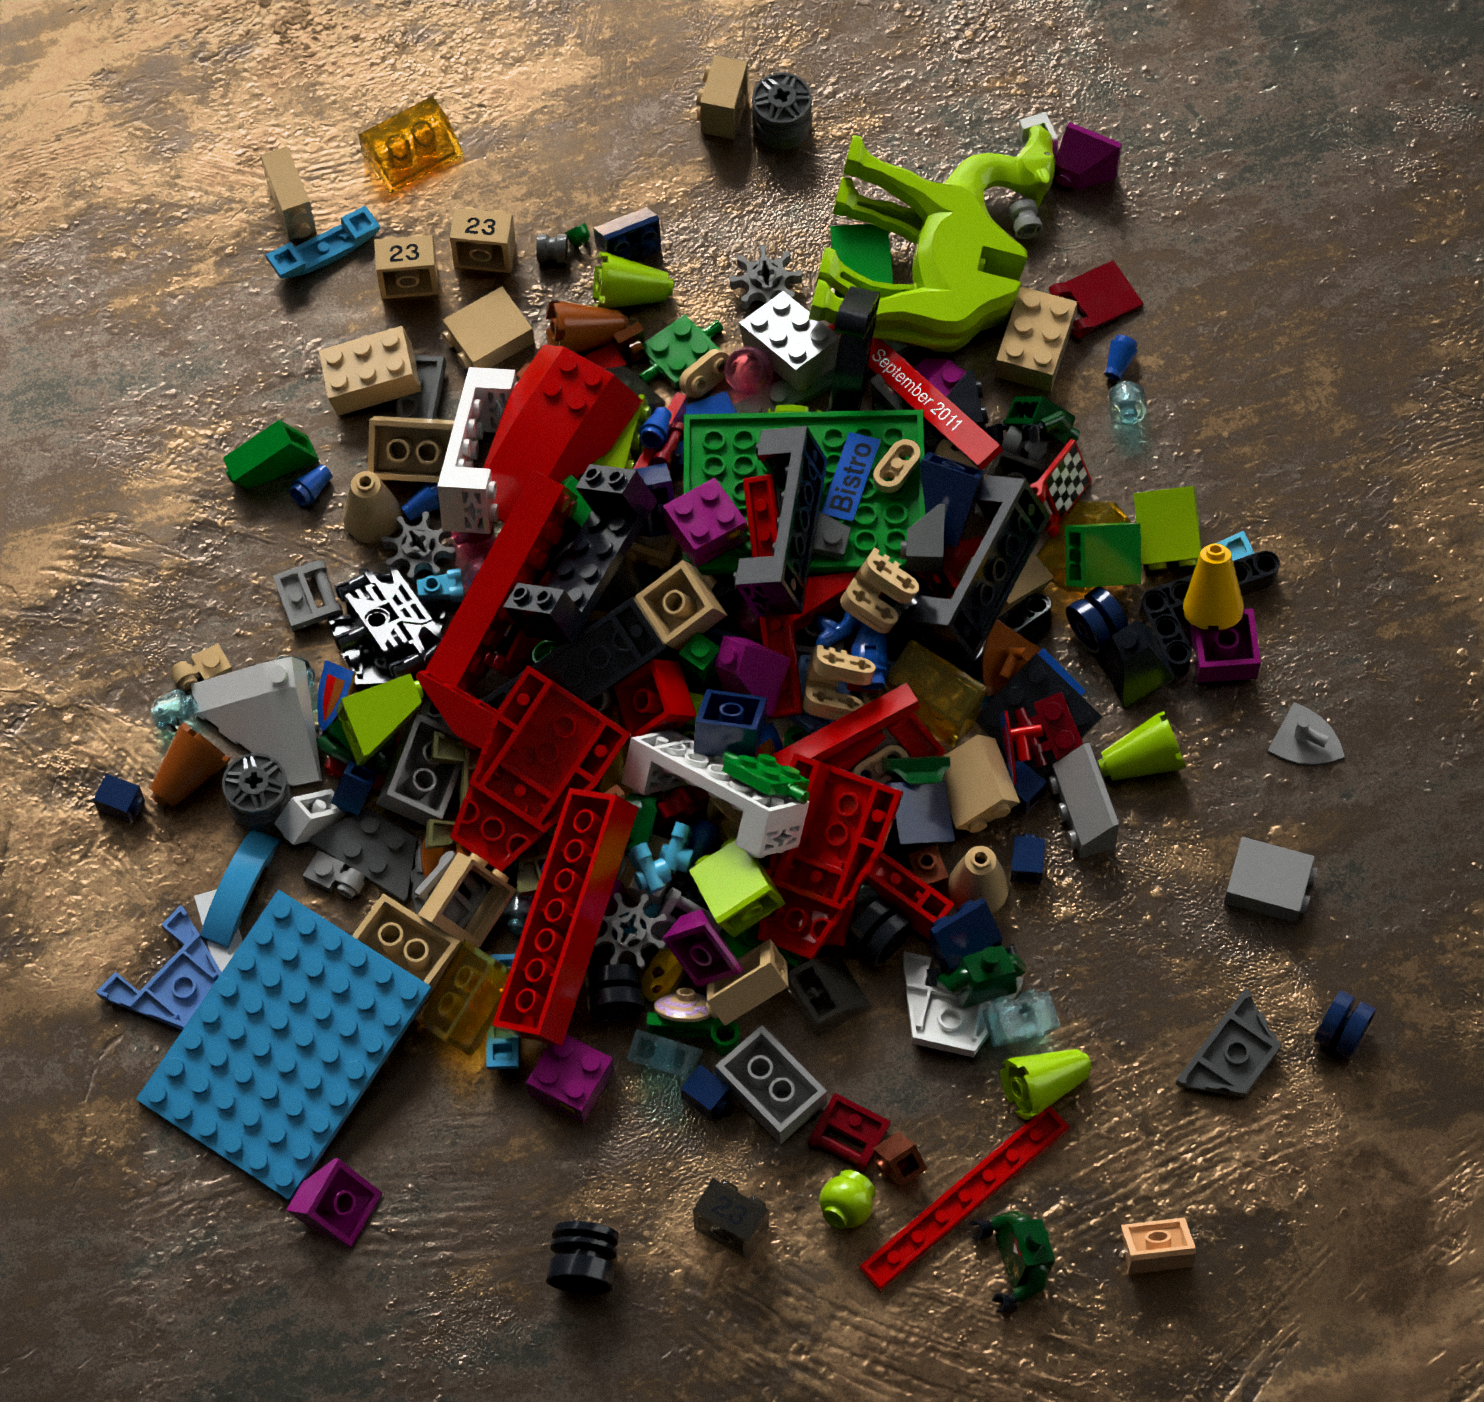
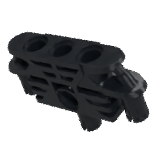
[334,566,443,679]

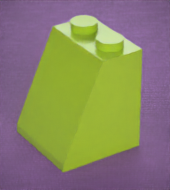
[1133,486,1202,570]
[336,673,424,767]
[689,837,786,938]

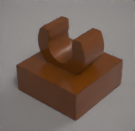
[613,322,645,362]

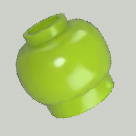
[819,1170,876,1229]

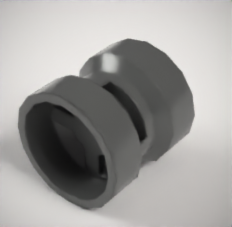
[536,233,568,263]

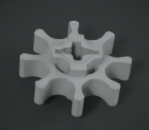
[730,245,802,309]
[382,512,456,585]
[594,893,668,969]

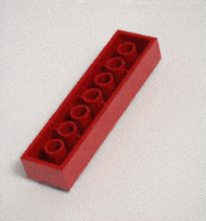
[421,470,578,697]
[492,788,639,1046]

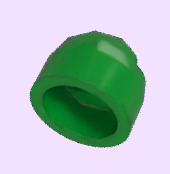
[565,223,590,247]

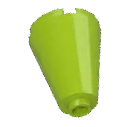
[593,251,674,309]
[1097,711,1186,781]
[1000,1049,1092,1120]

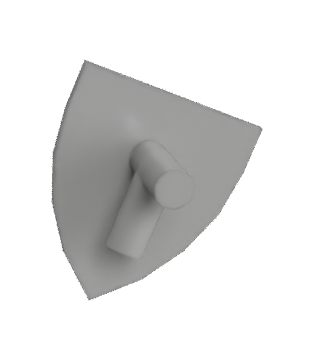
[1267,702,1345,765]

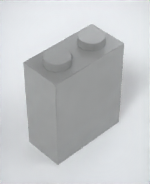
[1224,837,1318,923]

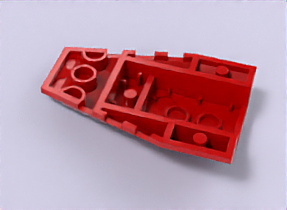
[483,345,643,523]
[450,665,631,872]
[758,752,904,960]

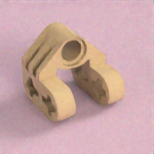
[840,547,919,634]
[802,644,876,720]

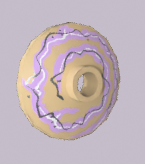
[654,988,712,1022]

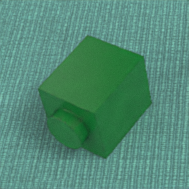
[679,631,720,686]

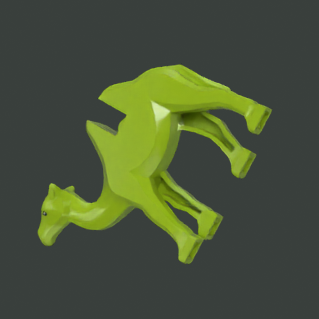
[808,125,1055,353]

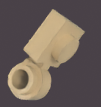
[171,643,233,691]

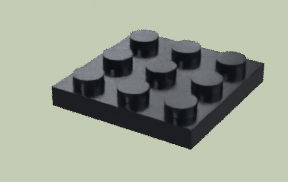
[973,653,1103,778]

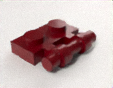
[1014,691,1084,769]

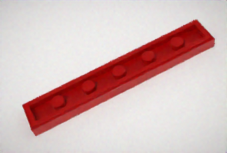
[771,683,921,766]

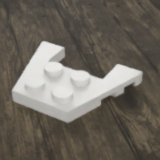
[902,951,1023,1057]

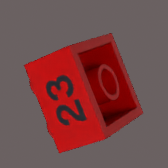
[614,659,696,741]

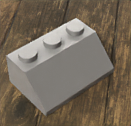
[1048,743,1119,858]

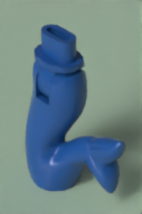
[815,611,888,690]

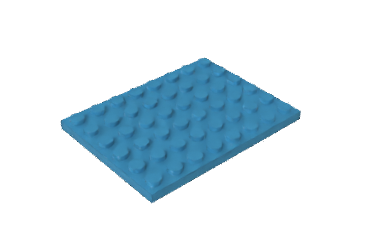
[136,889,433,1201]

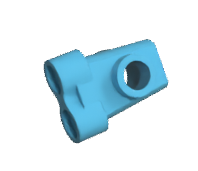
[416,568,464,607]
[658,822,695,875]
[627,842,672,895]

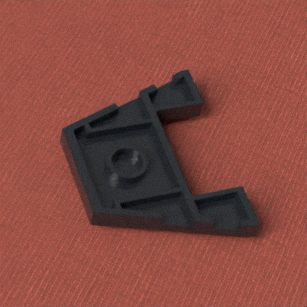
[328,610,447,692]

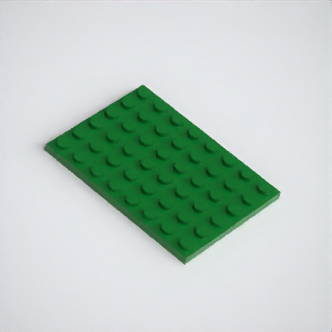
[683,410,926,575]

